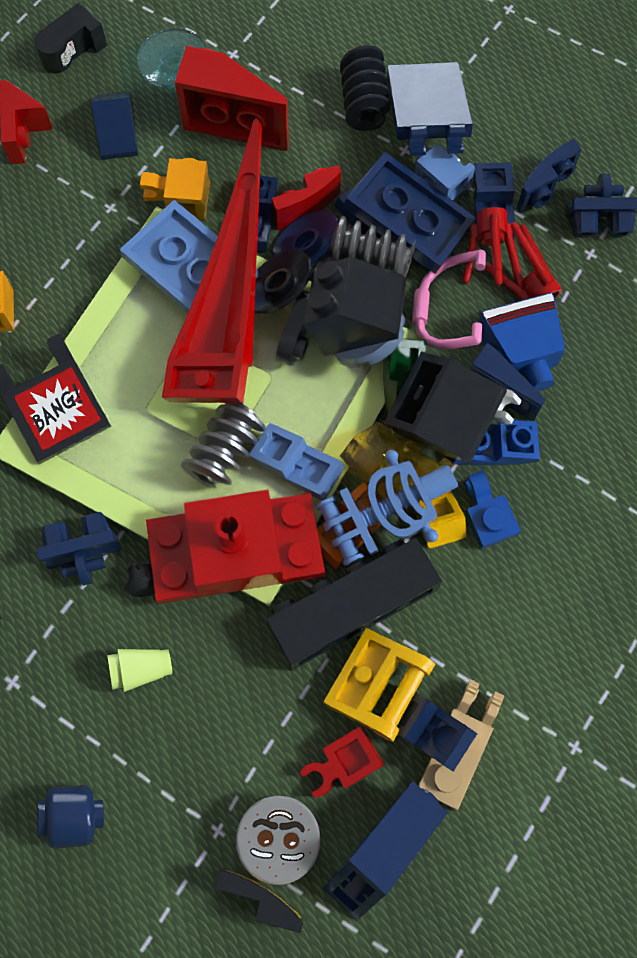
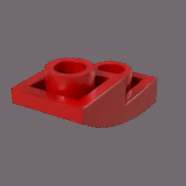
[272,165,341,230]

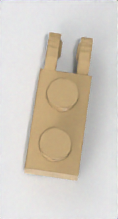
[418,679,504,810]

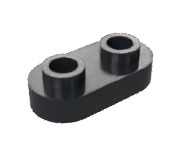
[276,290,310,366]

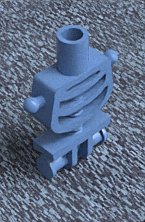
[315,450,459,566]

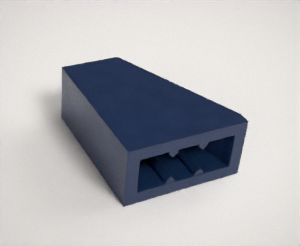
[323,782,448,921]

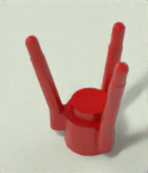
[462,207,525,290]
[485,222,563,301]

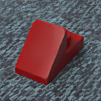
[0,80,52,165]

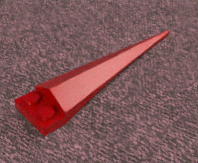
[162,118,262,403]

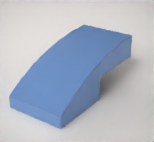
[249,423,344,501]

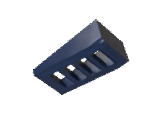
[470,343,546,421]

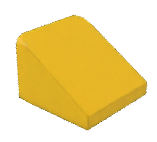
[415,491,466,548]

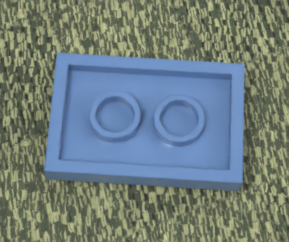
[119,200,258,313]

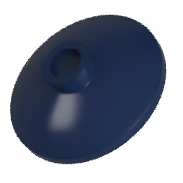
[272,211,339,265]

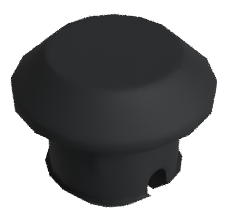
[124,562,155,597]

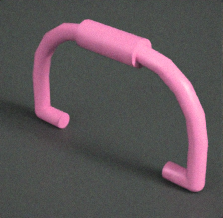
[412,249,486,349]

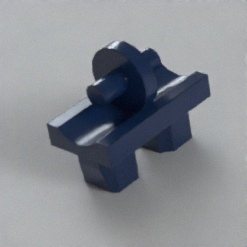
[566,174,637,236]
[37,512,121,586]

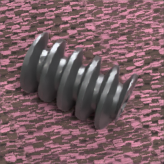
[330,216,416,277]
[181,403,266,489]

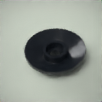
[254,250,313,314]

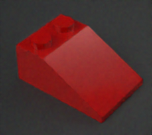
[175,46,289,151]

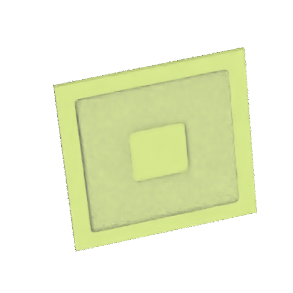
[0,206,421,607]

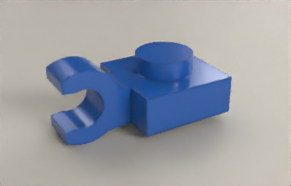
[464,471,521,549]

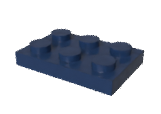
[342,152,476,274]

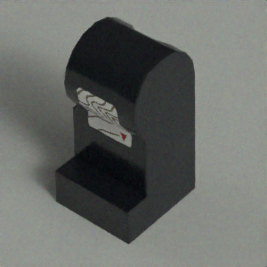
[35,2,107,73]

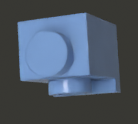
[415,143,475,202]

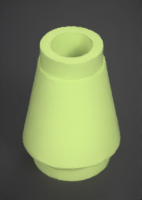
[107,649,172,692]

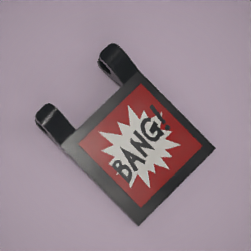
[0,334,112,465]

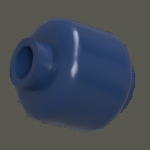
[37,785,104,849]

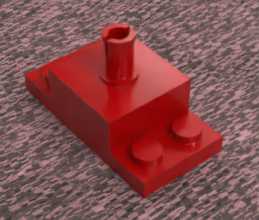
[146,489,325,604]

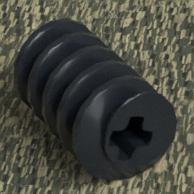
[340,45,390,131]

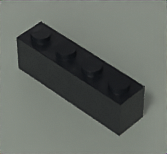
[267,538,442,671]

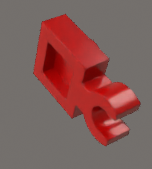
[300,726,385,798]

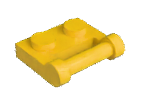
[323,628,435,742]

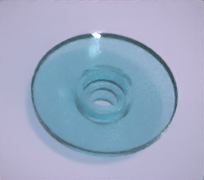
[137,28,207,88]

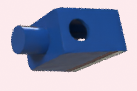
[479,292,565,391]

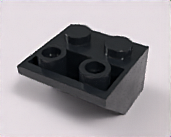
[384,351,507,464]

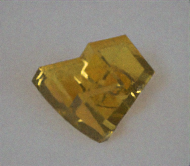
[340,422,454,516]

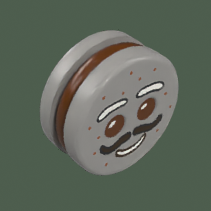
[236,796,321,885]

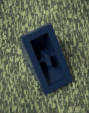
[91,91,138,160]

